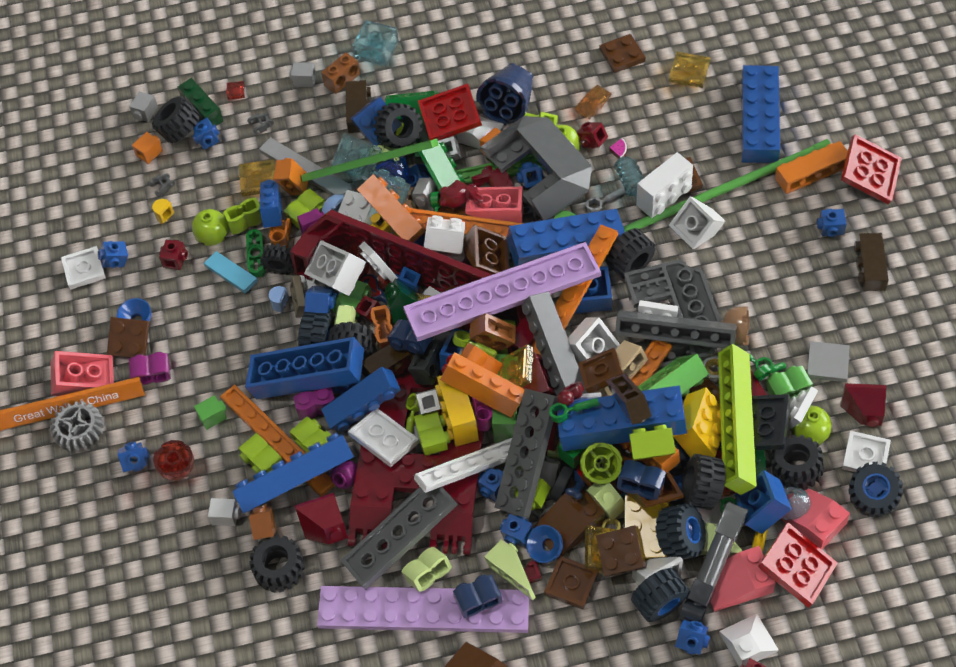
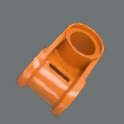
[269,218,292,248]

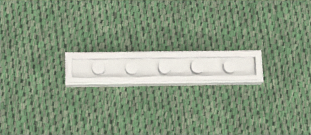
[414,438,512,493]

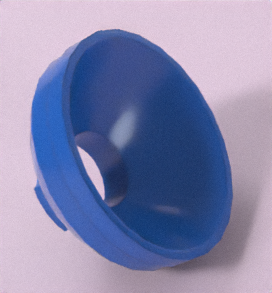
[117,298,152,321]
[526,525,563,563]

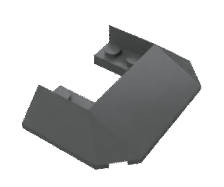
[480,116,592,220]
[624,260,721,370]

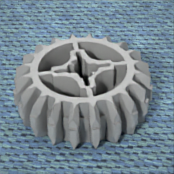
[50,401,104,452]

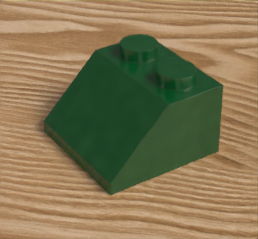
[385,278,419,327]

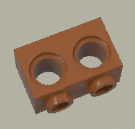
[321,52,360,94]
[470,313,516,351]
[249,503,276,540]

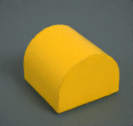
[152,199,174,224]

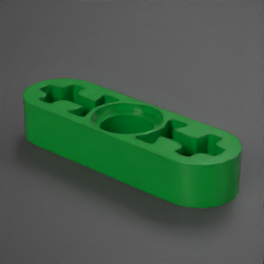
[246,229,265,278]

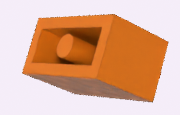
[273,158,308,196]

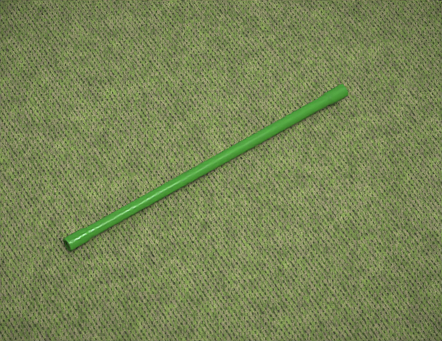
[623,139,831,232]

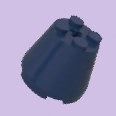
[476,63,533,125]

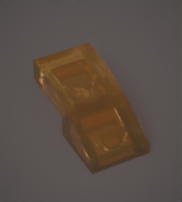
[574,85,612,120]

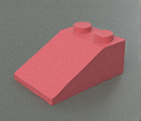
[465,186,523,223]
[50,351,114,396]
[781,488,850,550]
[710,546,776,612]

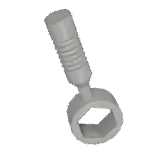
[586,187,626,213]

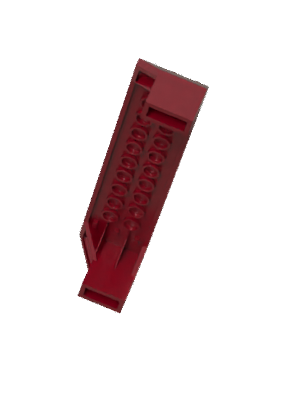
[290,209,535,371]

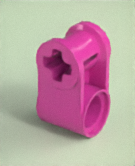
[472,397,493,431]

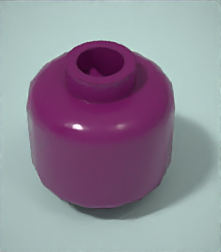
[331,460,357,489]

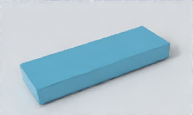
[204,251,258,294]

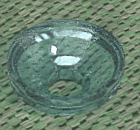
[781,487,811,520]

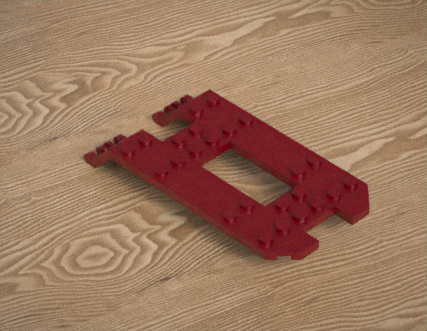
[348,368,486,555]

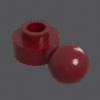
[557,381,585,407]

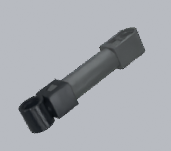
[679,502,748,623]

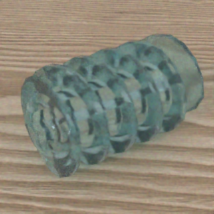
[614,156,645,196]

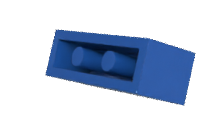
[260,179,282,228]
[304,286,338,314]

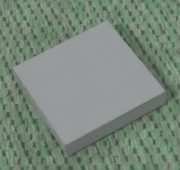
[807,341,850,382]

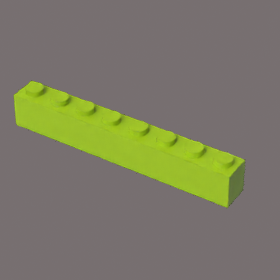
[718,344,756,495]

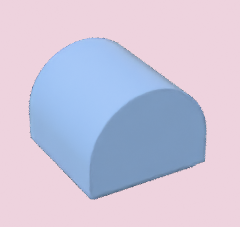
[269,286,289,313]

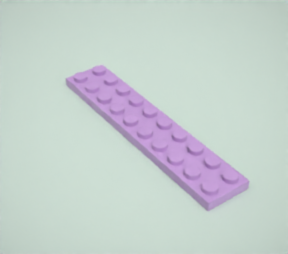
[403,242,601,342]
[317,586,529,633]

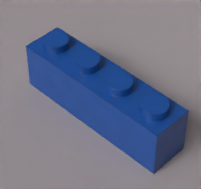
[321,367,401,432]

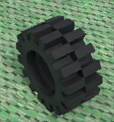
[260,243,293,275]

